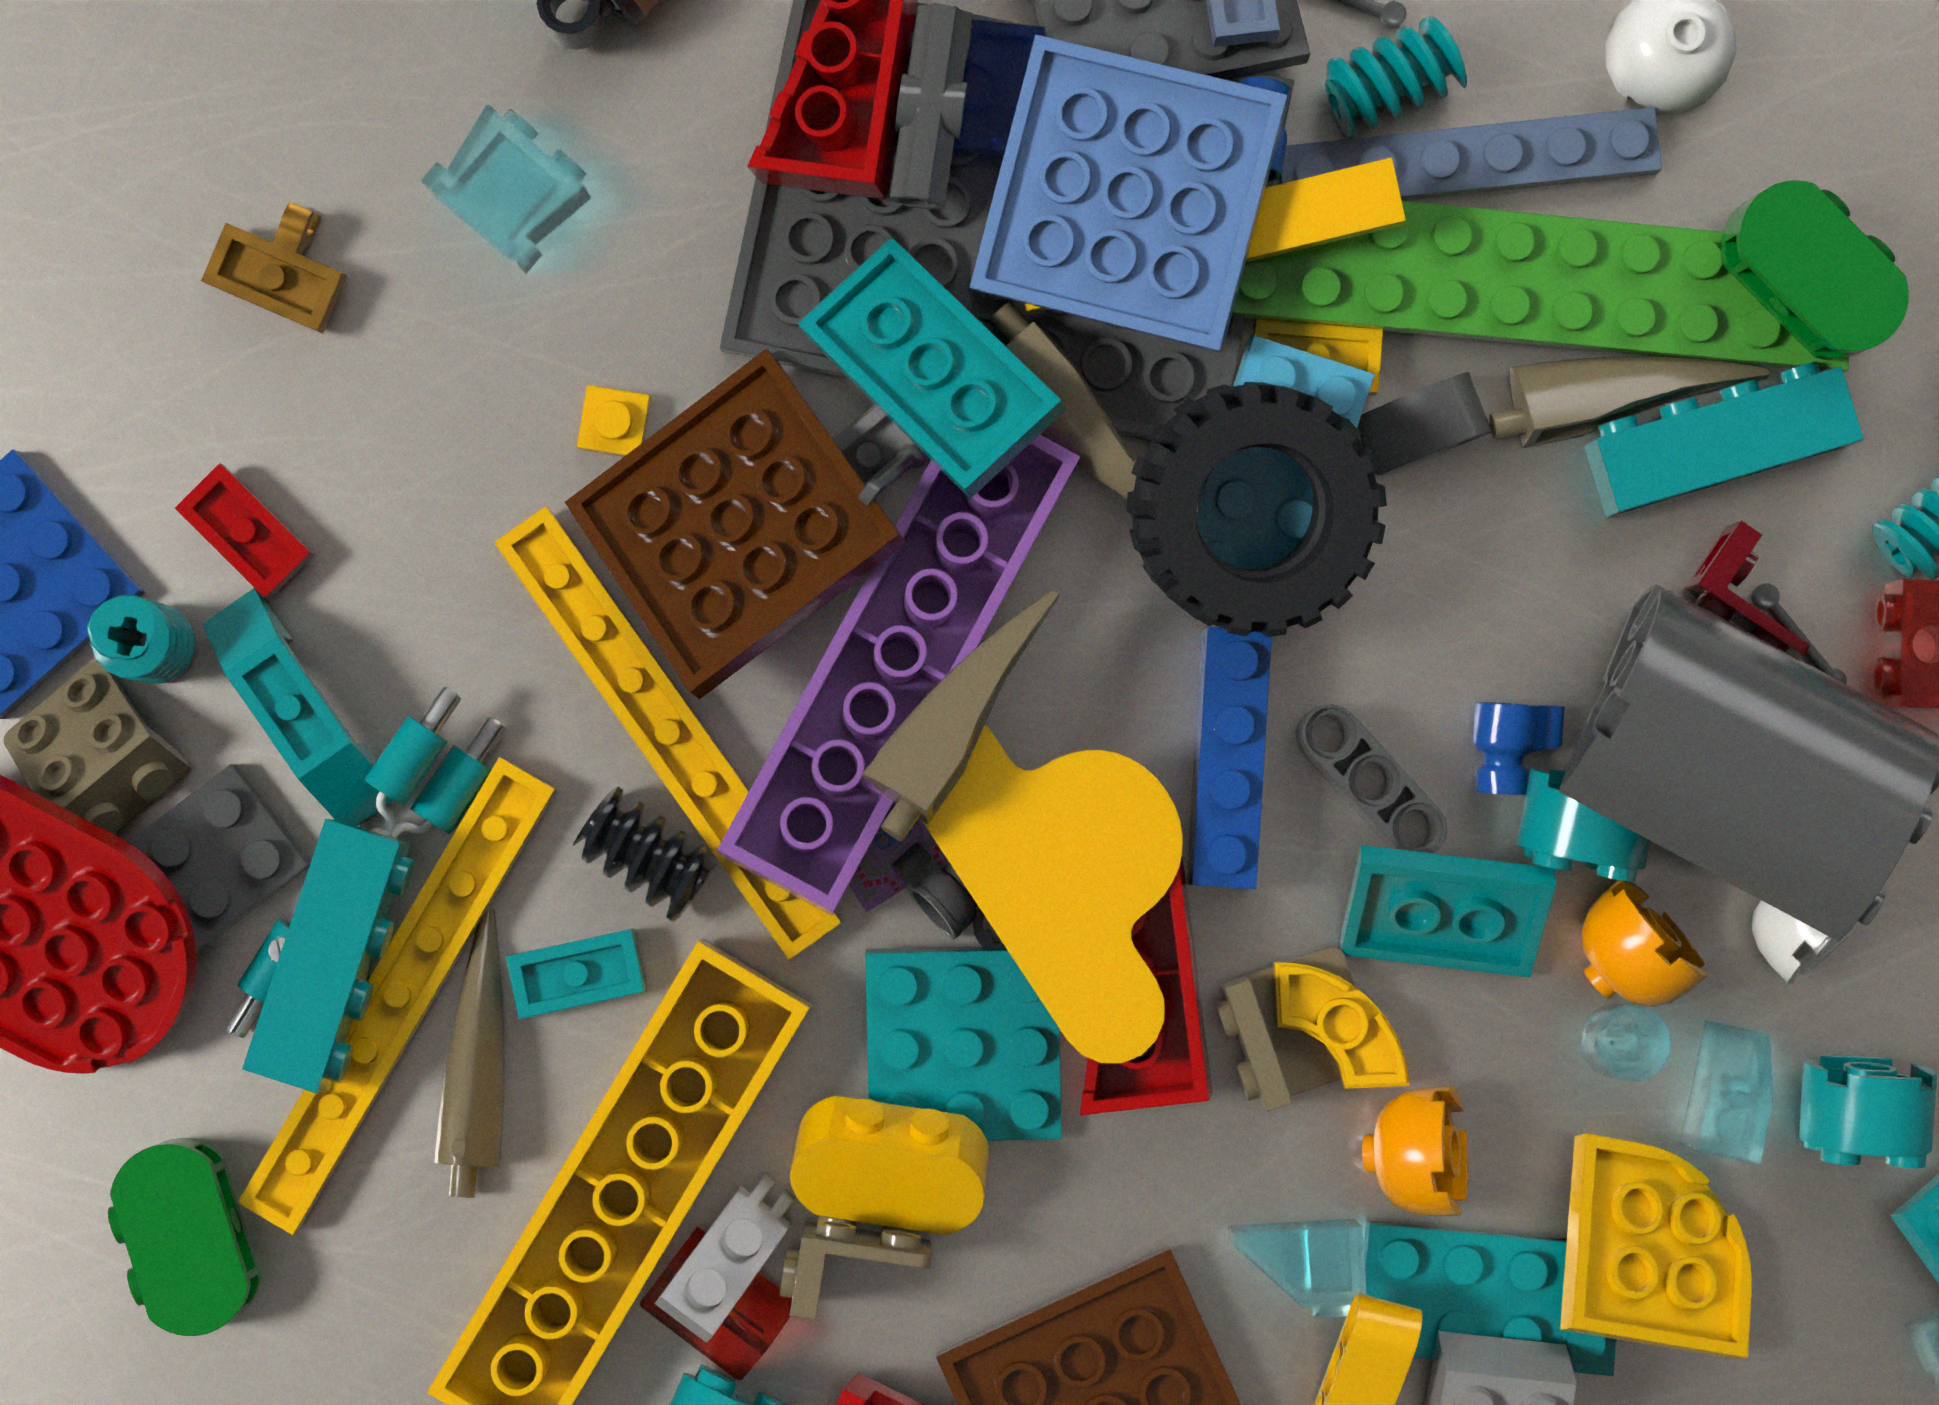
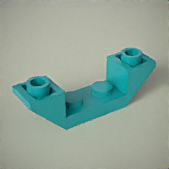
[202,588,394,826]

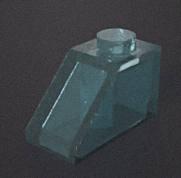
[1679,1020,1773,1165]
[1228,1219,1366,1318]

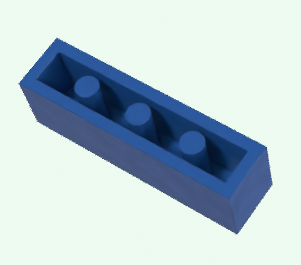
[1186,627,1272,889]

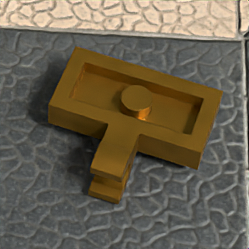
[201,201,347,334]

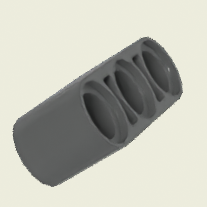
[1296,704,1447,853]

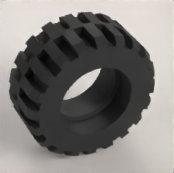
[1127,382,1387,637]

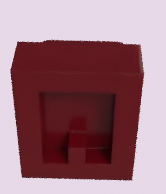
[1684,520,1810,658]

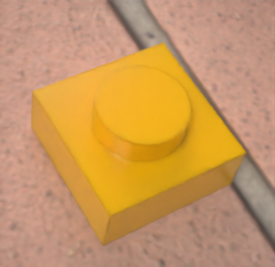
[576,385,652,457]

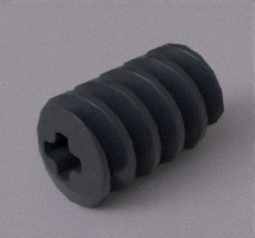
[573,786,716,922]

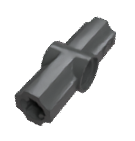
[890,3,973,209]

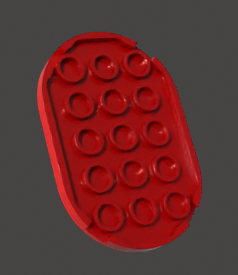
[0,775,197,1074]

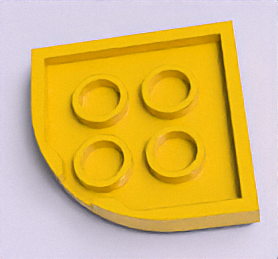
[1560,1133,1752,1359]

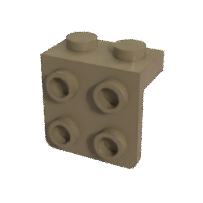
[3,660,191,835]
[1214,946,1355,1112]
[780,1216,932,1320]

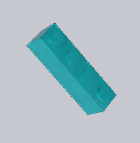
[1584,361,1864,518]
[242,819,415,1094]

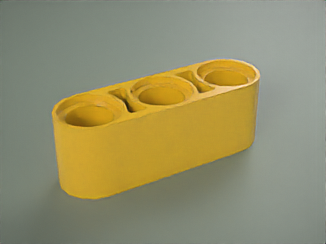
[1314,1292,1423,1405]

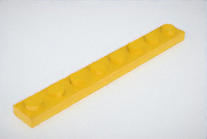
[494,506,842,960]
[237,757,557,1235]

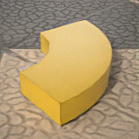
[1273,962,1410,1089]

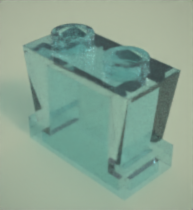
[421,104,591,274]

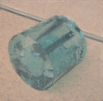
[1580,1003,1672,1082]

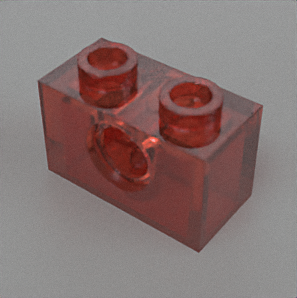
[1873,579,1939,712]

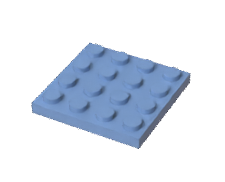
[969,34,1289,353]

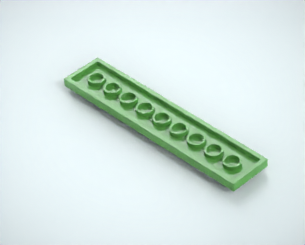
[1232,201,1849,372]

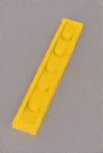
[1025,157,1407,314]

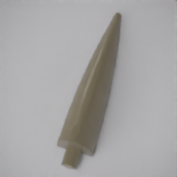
[990,302,1136,499]
[1489,356,1771,448]
[862,590,1059,841]
[434,909,504,1198]

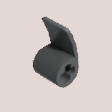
[1357,372,1492,475]

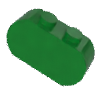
[1721,180,1909,360]
[108,1138,262,1336]

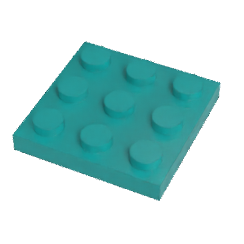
[865,947,1062,1141]

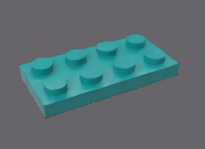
[797,237,1066,499]
[1360,1221,1617,1376]

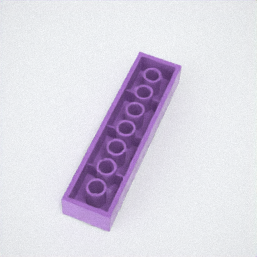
[717,435,1080,916]

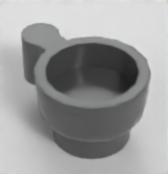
[891,842,978,940]

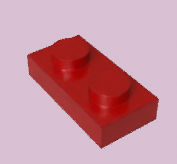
[175,463,315,599]

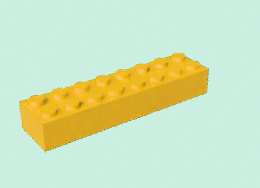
[427,939,813,1405]

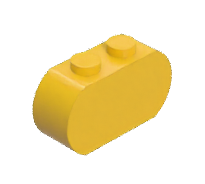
[790,1096,989,1235]

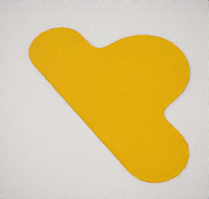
[922,724,1183,1063]

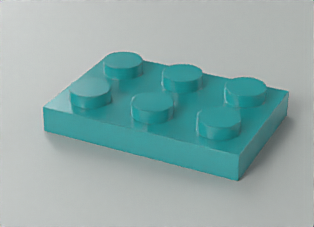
[1340,845,1556,978]

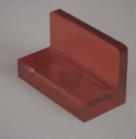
[640,1226,792,1380]

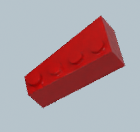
[747,0,918,200]
[1080,855,1213,1116]

